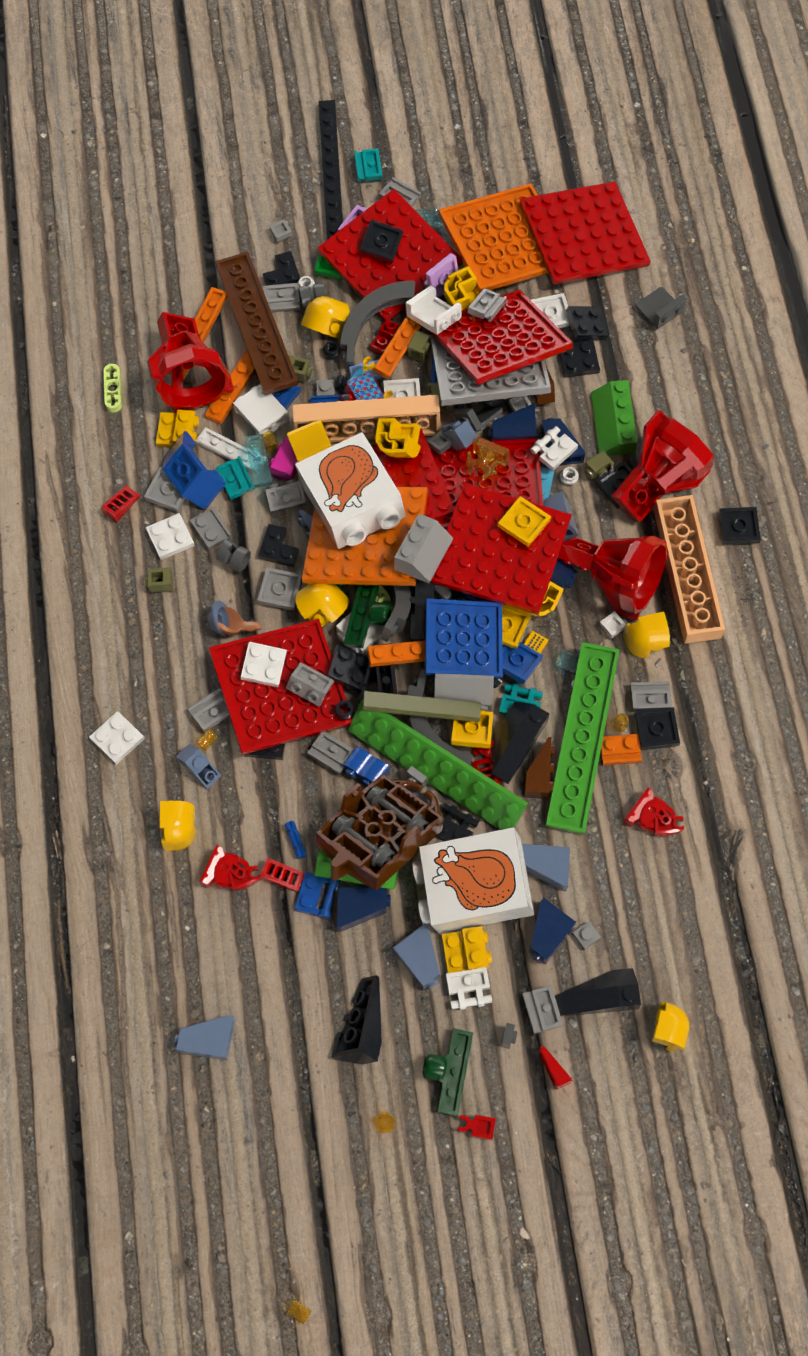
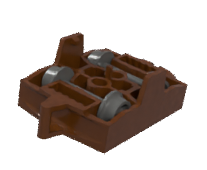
[316,774,444,890]

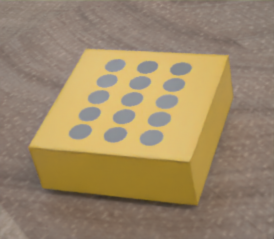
[524,631,549,654]

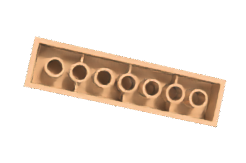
[293,395,440,443]
[654,495,725,644]

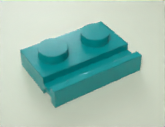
[354,148,382,182]
[216,456,255,500]

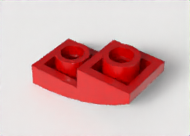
[370,320,401,356]

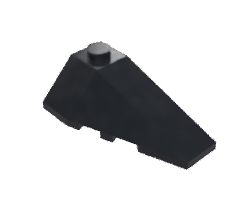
[492,702,550,784]
[555,968,641,1017]
[331,975,382,1065]

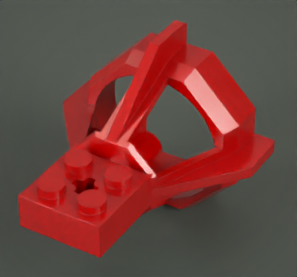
[147,312,234,413]
[612,410,714,522]
[558,536,668,621]

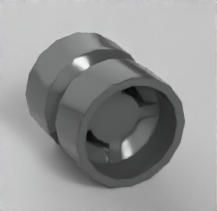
[299,283,326,310]
[216,539,251,573]

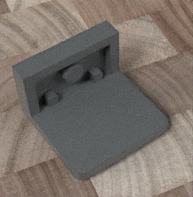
[636,287,687,329]
[450,407,503,432]

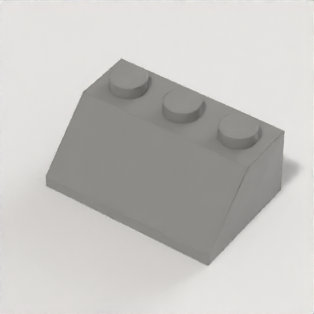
[394,514,453,583]
[434,674,494,712]

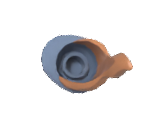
[208,600,262,636]

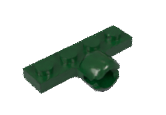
[343,585,392,648]
[422,1028,473,1117]

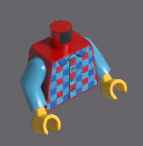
[339,357,394,401]

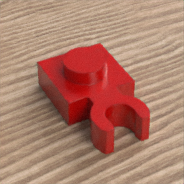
[457,1114,496,1140]

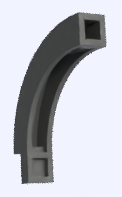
[340,281,415,368]
[381,585,411,642]
[407,669,473,766]

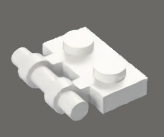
[530,426,578,471]
[446,967,492,1010]

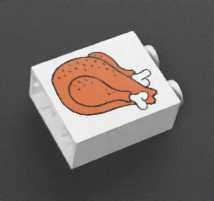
[295,432,406,549]
[413,827,534,934]

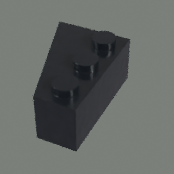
[409,579,437,642]
[359,643,397,704]

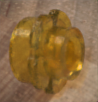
[375,1112,396,1133]

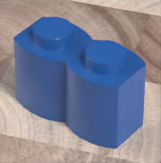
[344,746,390,787]

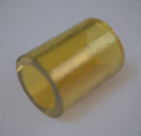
[261,431,279,452]
[613,713,629,732]
[197,729,218,750]
[287,1299,312,1324]

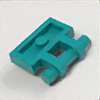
[499,684,543,716]

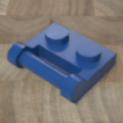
[295,871,341,919]

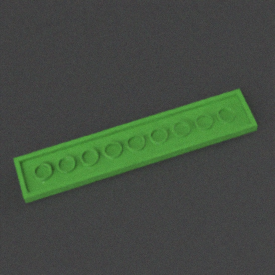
[545,642,620,834]
[348,699,528,830]

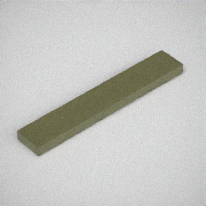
[363,691,481,722]

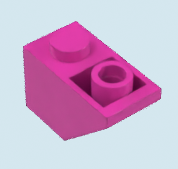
[269,438,298,481]

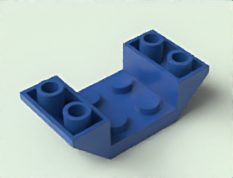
[162,431,226,509]

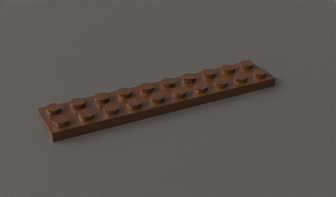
[215,252,299,395]

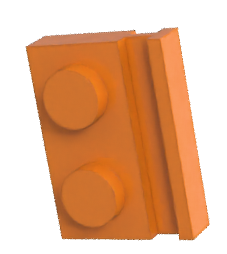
[601,734,642,766]

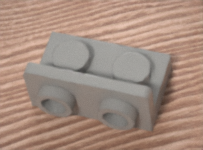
[265,479,306,512]
[286,663,334,706]

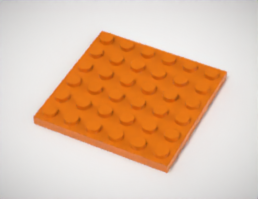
[438,183,548,293]
[302,487,428,586]

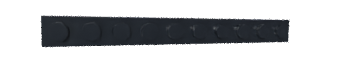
[319,100,343,240]

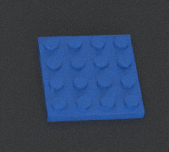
[425,598,503,679]

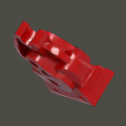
[623,787,684,837]
[200,845,261,891]

